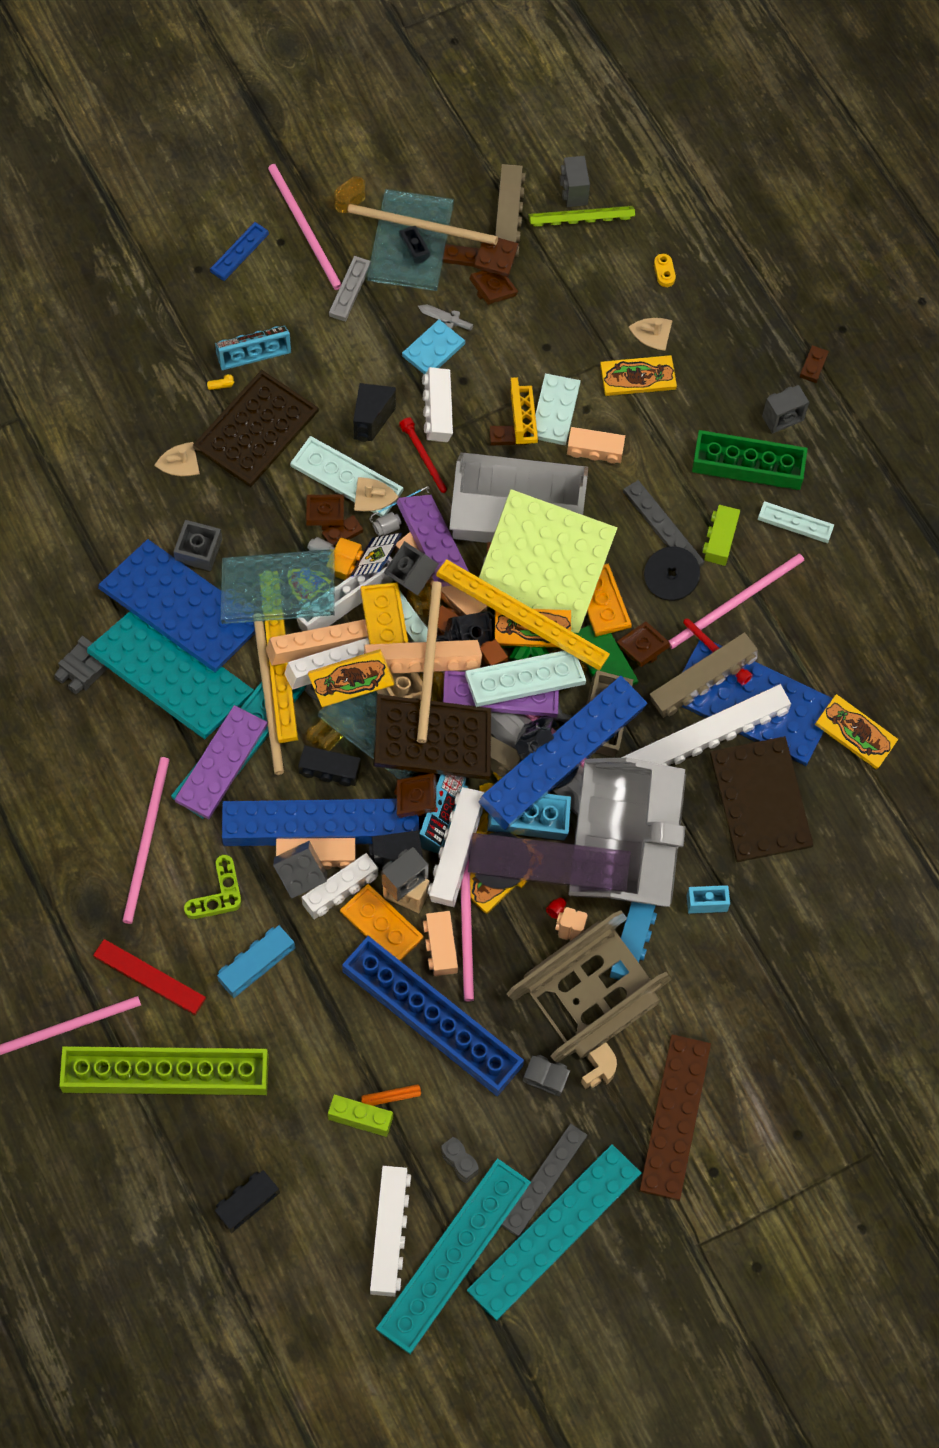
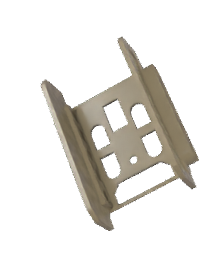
[507,910,672,1062]

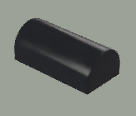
[399,225,430,264]

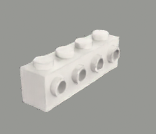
[422,367,453,442]
[302,853,378,919]

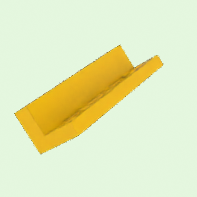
[510,377,538,444]

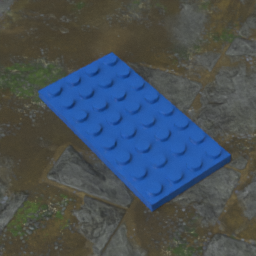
[98,539,264,673]
[681,640,833,766]

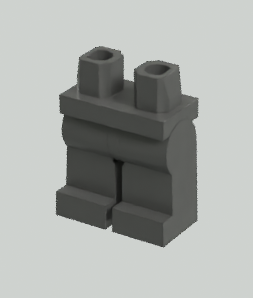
[54,635,108,694]

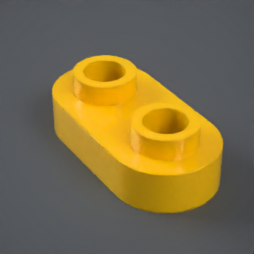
[654,254,676,287]

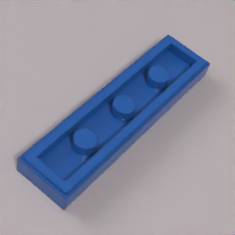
[210,222,269,281]

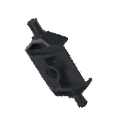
[436,611,495,648]
[515,715,558,754]

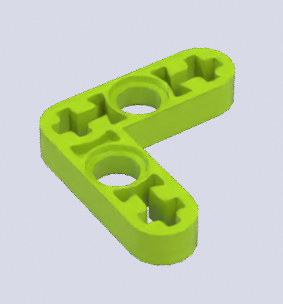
[184,855,241,919]

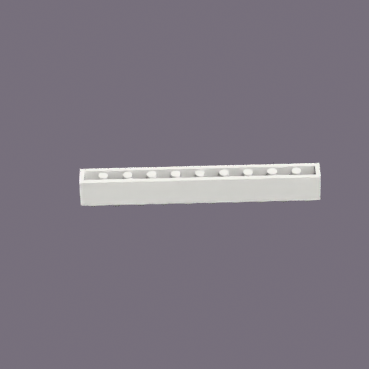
[621,684,791,766]

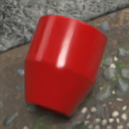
[546,897,566,919]

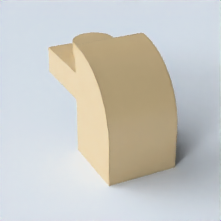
[581,1043,617,1089]

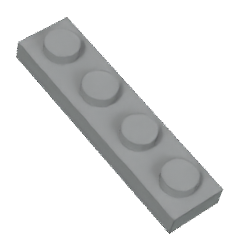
[329,256,371,322]

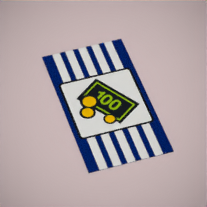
[350,533,402,577]

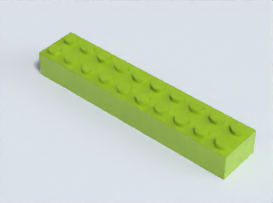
[60,1046,269,1095]

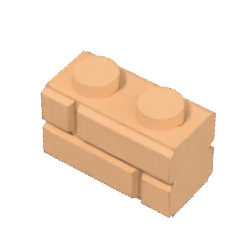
[555,907,588,941]

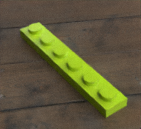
[528,206,635,226]

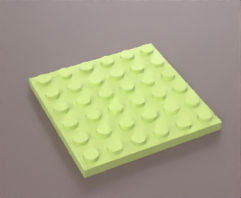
[479,489,617,633]

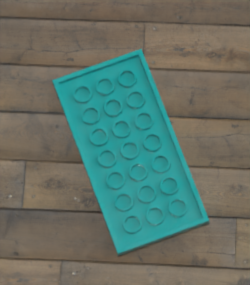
[87,612,254,740]

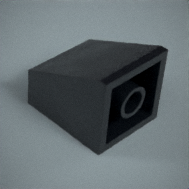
[353,383,396,442]
[368,830,423,870]

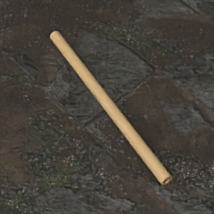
[348,204,498,245]
[417,581,442,743]
[253,614,284,775]

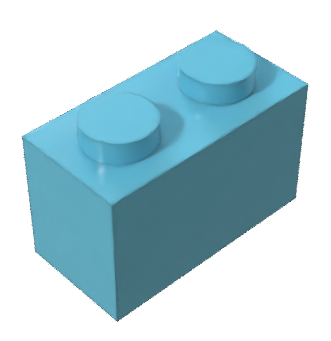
[687,885,730,914]

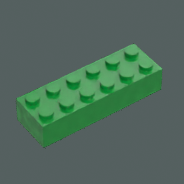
[692,430,808,490]

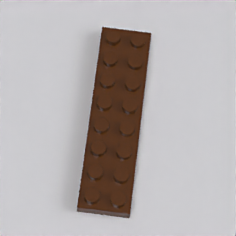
[639,1034,711,1201]

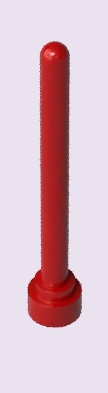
[399,417,447,493]
[683,618,753,686]

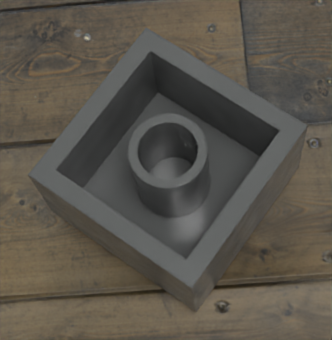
[559,156,590,207]
[762,385,809,434]
[174,520,222,571]
[384,541,439,595]
[273,841,327,899]
[382,847,428,902]

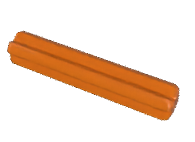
[361,1084,421,1106]

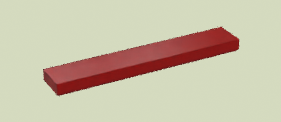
[93,939,206,1016]

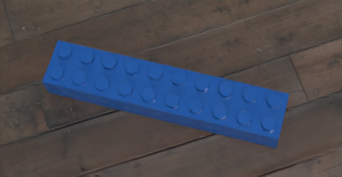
[479,676,647,830]
[222,799,419,846]
[342,936,524,1097]

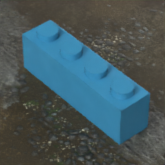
[610,902,657,980]
[217,925,295,998]

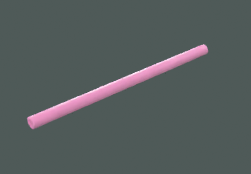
[268,164,341,290]
[669,554,804,649]
[123,757,170,924]
[460,859,474,1002]
[0,996,141,1055]

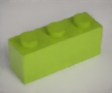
[702,505,740,566]
[328,1094,393,1137]

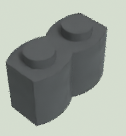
[523,1055,570,1096]
[441,1137,479,1183]

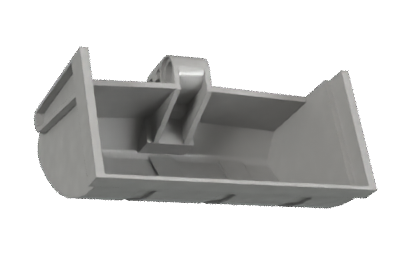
[449,452,588,543]
[569,757,686,907]

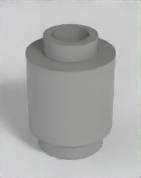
[372,512,401,536]
[308,537,335,561]

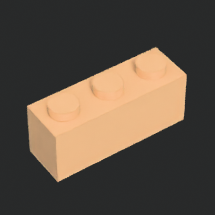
[567,427,625,463]
[423,911,458,976]

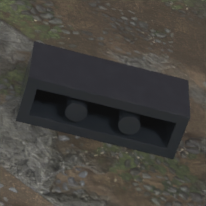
[298,745,361,787]
[215,1170,280,1234]

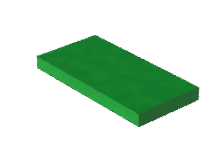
[573,625,638,686]

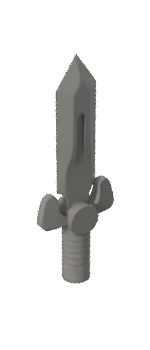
[418,304,473,331]

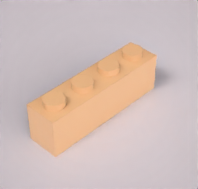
[276,838,355,870]

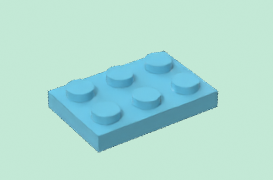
[402,320,465,374]

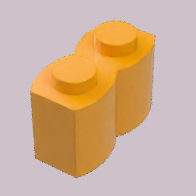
[326,537,364,580]

